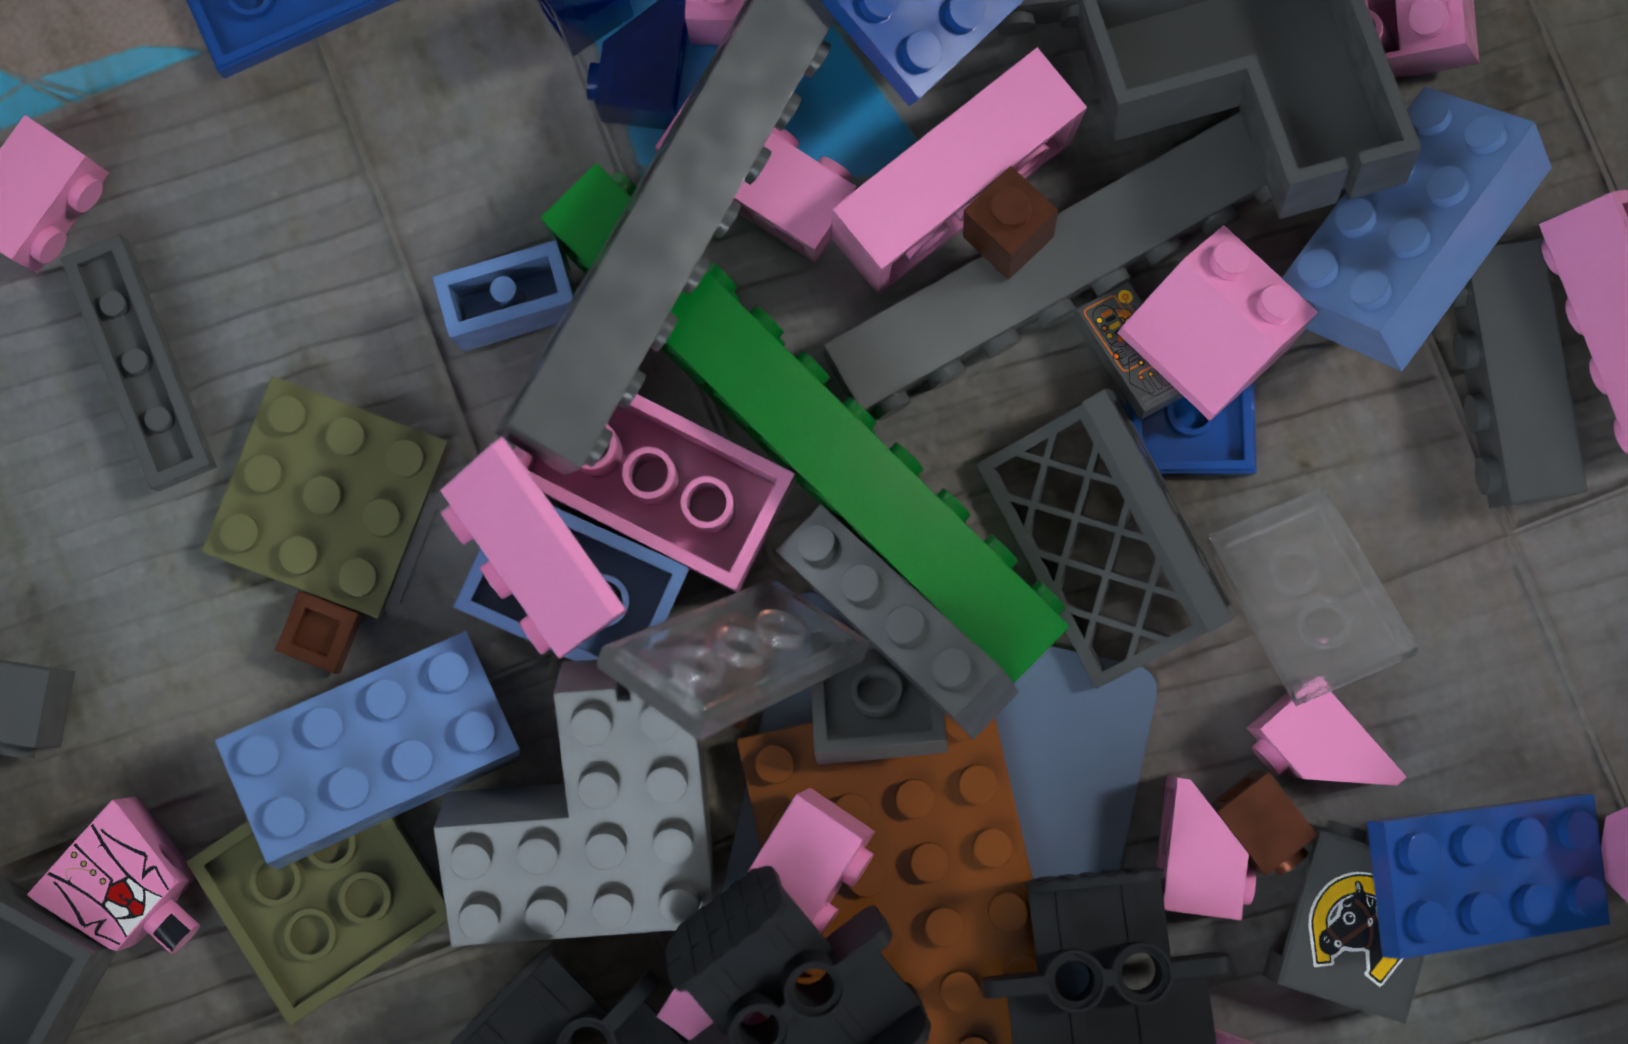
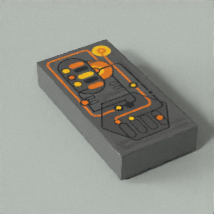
[1072,282,1184,420]

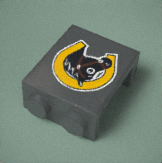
[1263,819,1425,1024]

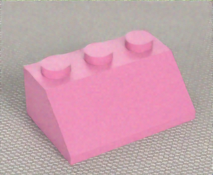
[440,437,627,658]

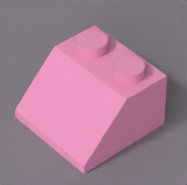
[1118,225,1318,421]

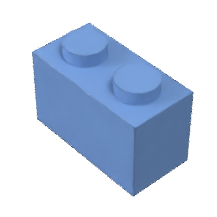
[432,240,577,352]

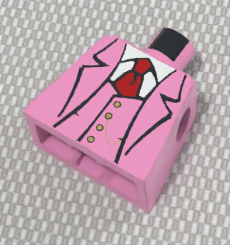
[27,796,200,954]

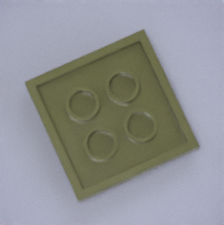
[201,376,452,620]
[186,816,447,1027]

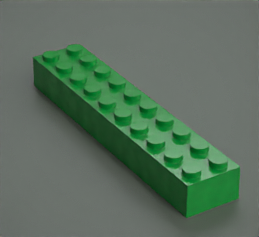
[540,163,1070,684]

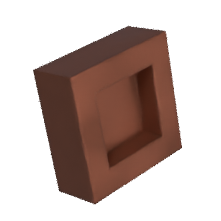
[274,591,364,674]

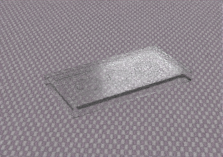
[596,578,870,741]

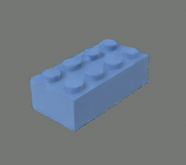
[1282,86,1552,372]
[215,631,520,870]

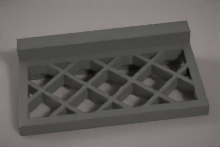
[976,389,1239,689]

